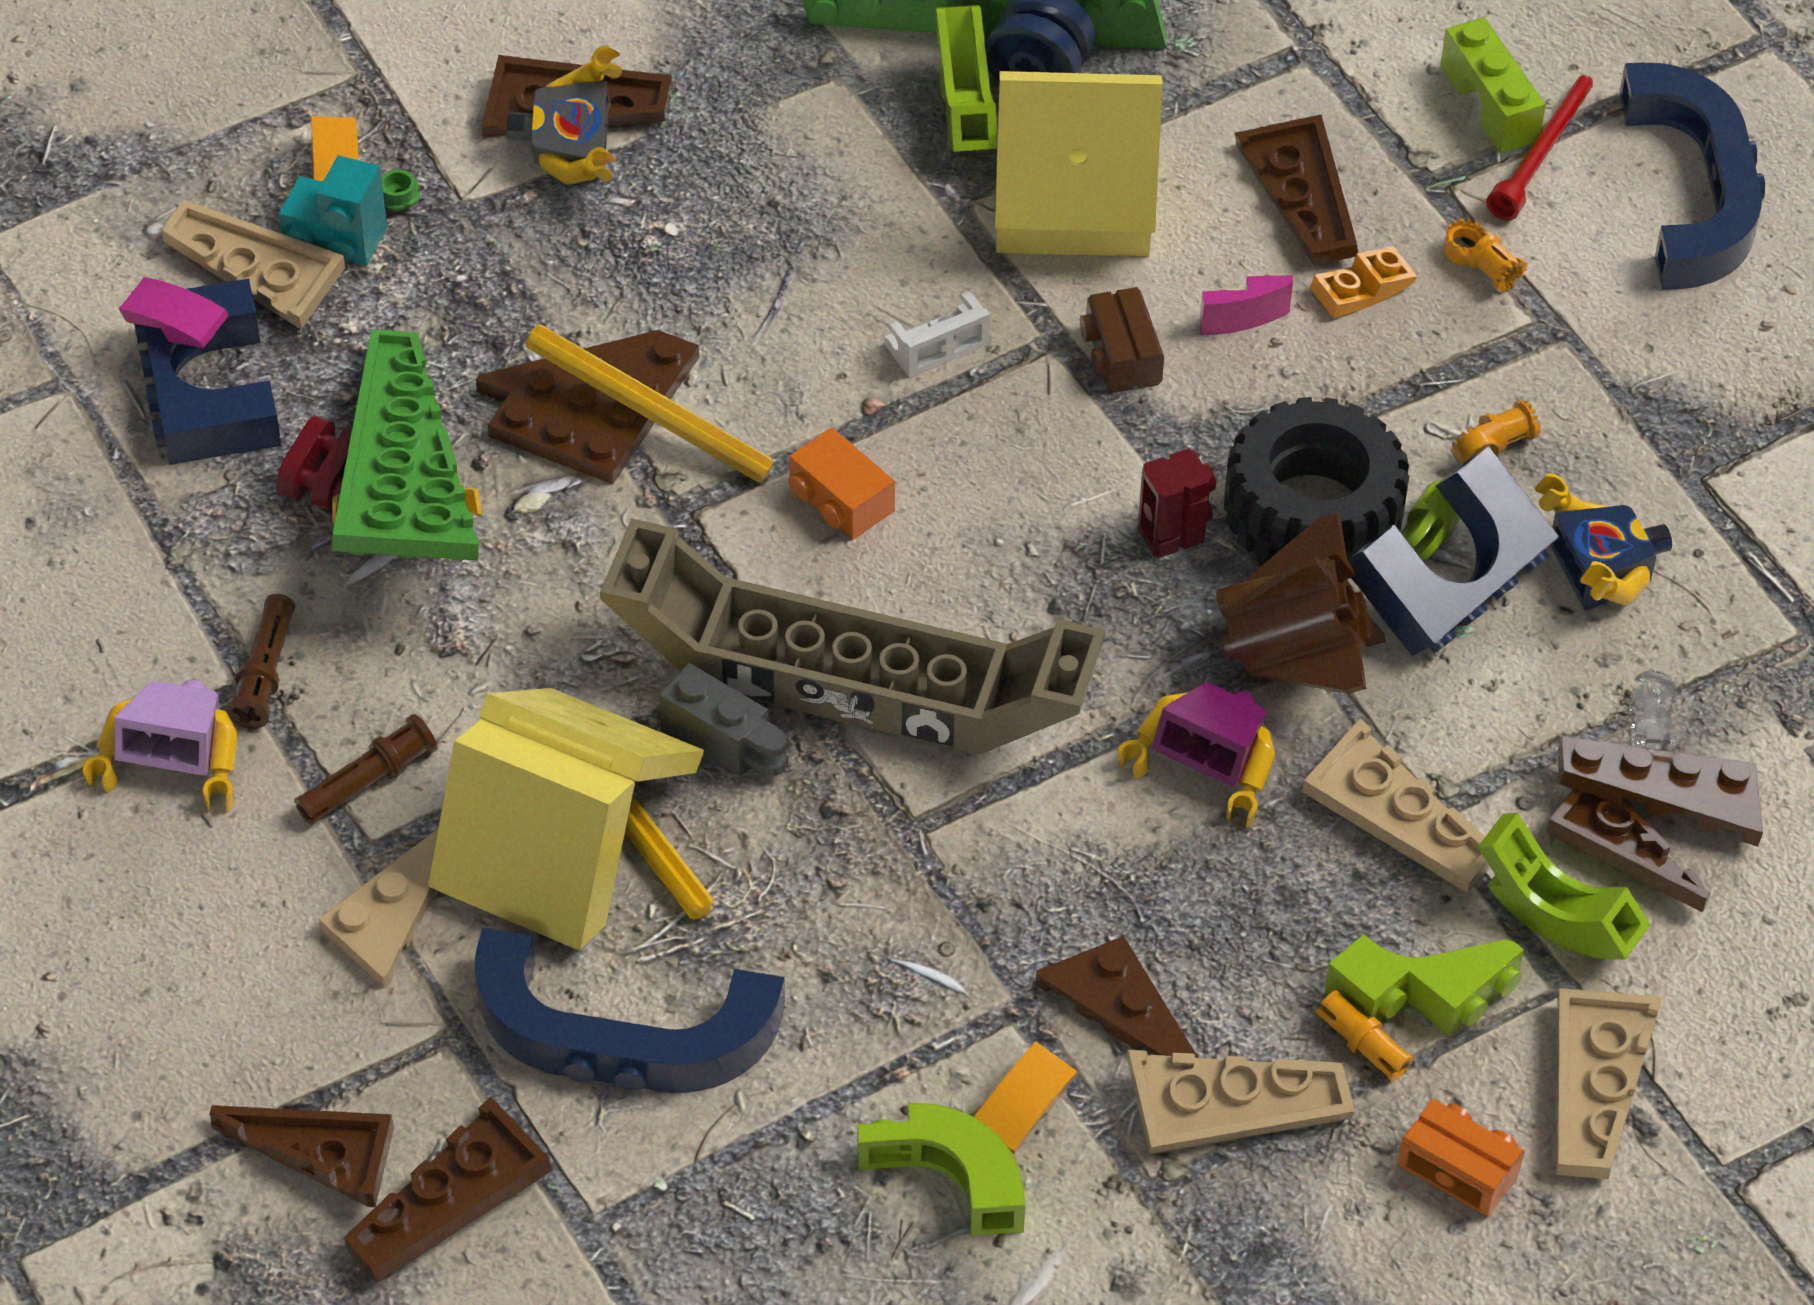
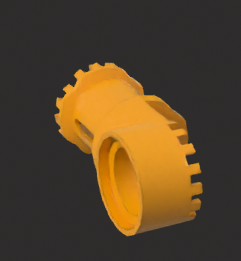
[1443,219,1528,293]
[1450,400,1541,465]

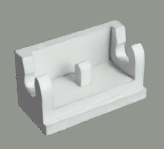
[884,291,990,378]

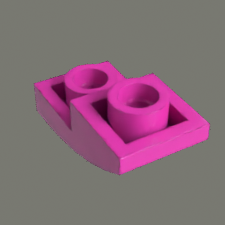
[1200,275,1293,336]
[119,277,229,348]

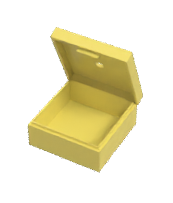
[995,71,1163,257]
[428,688,704,951]

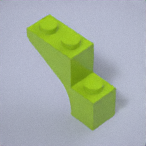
[935,5,998,152]
[1324,934,1524,1037]

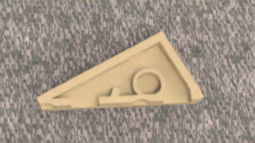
[318,829,438,988]

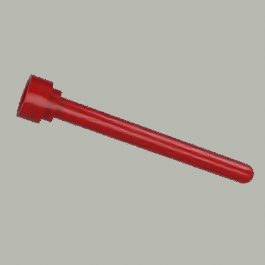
[1486,75,1593,221]

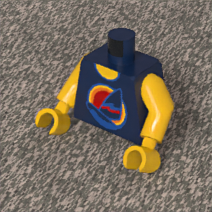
[1534,473,1672,611]

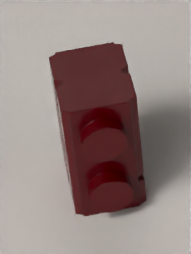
[1137,448,1216,558]

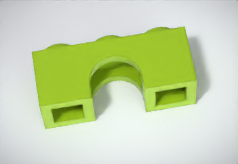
[1440,17,1546,154]

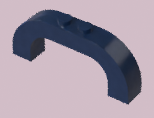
[1619,62,1765,290]
[475,928,785,1093]

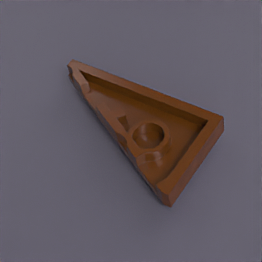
[1546,789,1711,912]
[1036,936,1198,1058]
[209,1105,394,1207]

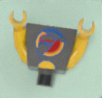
[506,46,622,185]

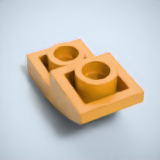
[311,116,359,182]
[1310,246,1417,318]
[974,1041,1078,1153]

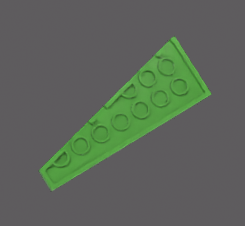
[802,0,1167,49]
[332,329,479,561]

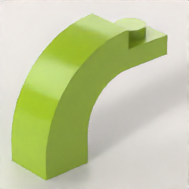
[1478,813,1651,960]
[857,1103,1025,1236]

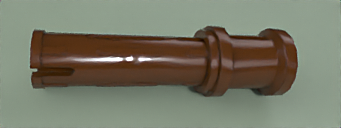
[226,594,296,729]
[294,714,438,826]

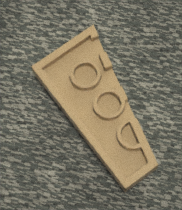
[161,200,345,329]
[1302,718,1490,893]
[1556,988,1662,1179]
[1126,1050,1355,1154]

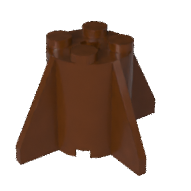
[1216,512,1386,694]

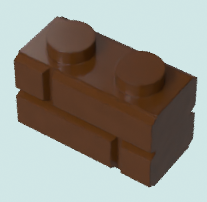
[1080,287,1164,393]

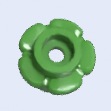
[382,169,420,211]

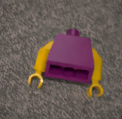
[1118,683,1275,828]

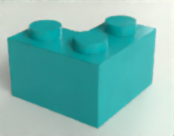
[279,155,387,266]

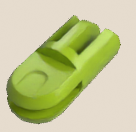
[1401,477,1460,561]

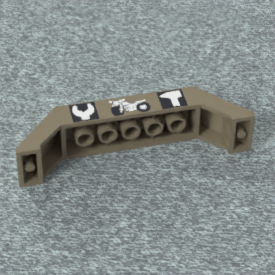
[600,518,1105,755]

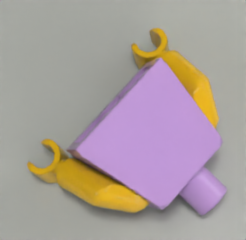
[82,680,238,812]

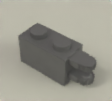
[659,663,788,777]

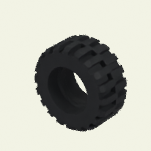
[1224,397,1409,563]

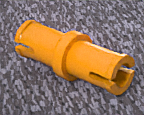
[1316,990,1414,1082]

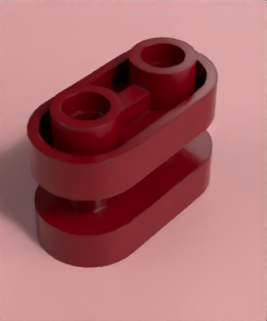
[276,416,352,512]

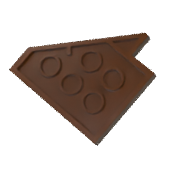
[476,330,699,484]

